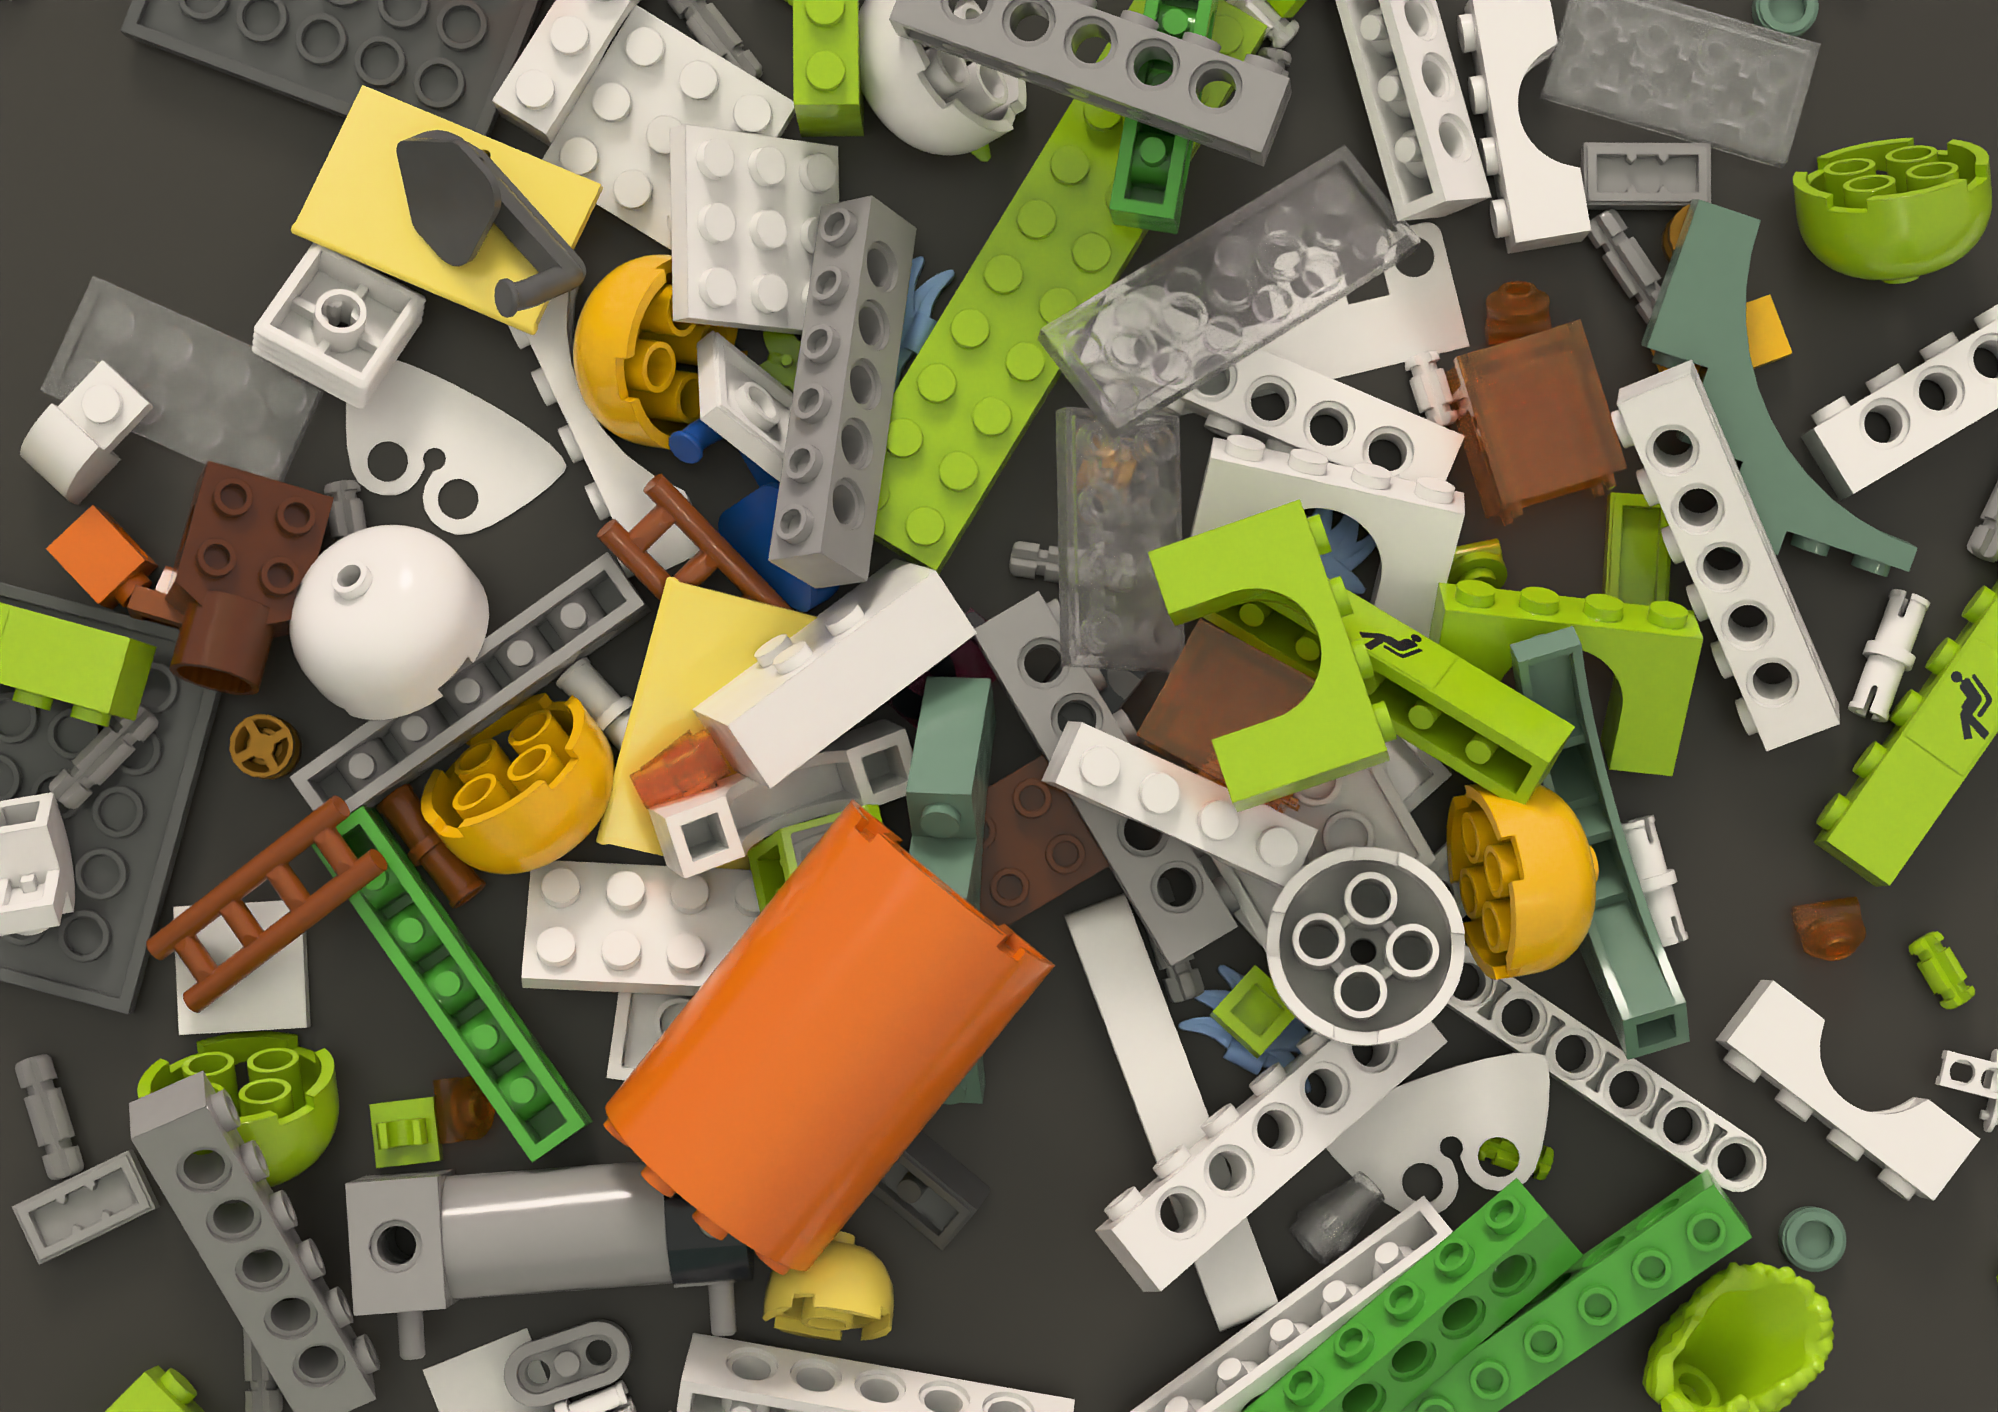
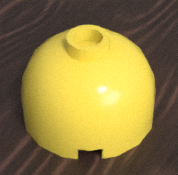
[762,1231,894,1341]

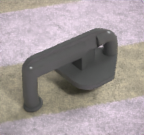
[396,130,586,318]

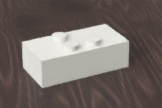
[692,559,977,789]

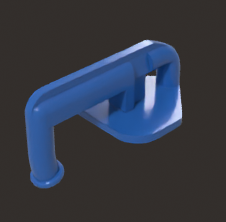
[669,418,840,612]

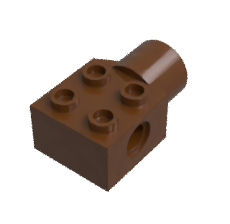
[165,460,334,695]
[980,755,1110,926]

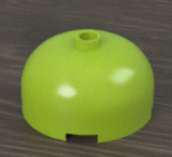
[1793,138,1992,284]
[137,1031,339,1187]

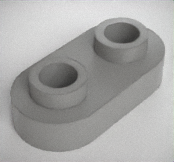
[504,1319,632,1407]

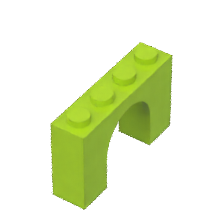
[793,0,864,137]
[1148,499,1397,812]
[1429,579,1703,776]

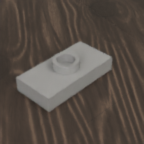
[1581,142,1711,210]
[12,1149,160,1265]

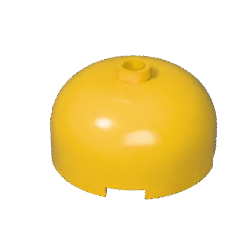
[573,254,748,450]
[421,693,615,874]
[1447,783,1599,980]

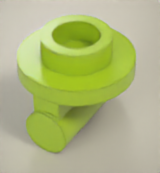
[1447,538,1507,589]

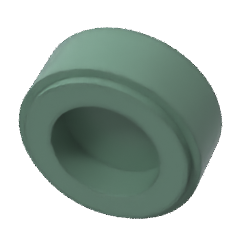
[1752,0,1819,42]
[1778,1206,1846,1272]

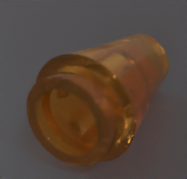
[629,728,731,809]

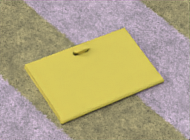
[291,85,603,335]
[596,577,818,870]

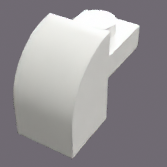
[20,360,154,505]
[0,792,75,936]

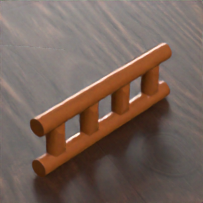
[597,473,793,610]
[146,795,388,1013]

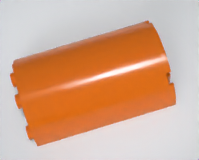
[603,799,1055,1276]

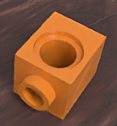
[46,505,158,610]

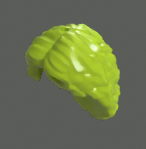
[1642,1262,1835,1412]

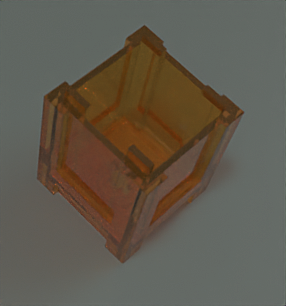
[1445,319,1627,526]
[1136,618,1316,814]

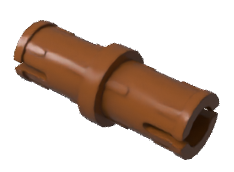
[376,784,486,909]

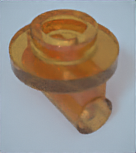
[1485,281,1552,345]
[1792,896,1866,961]
[433,1076,495,1144]

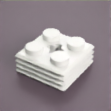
[252,243,426,409]

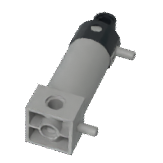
[345,1161,754,1360]

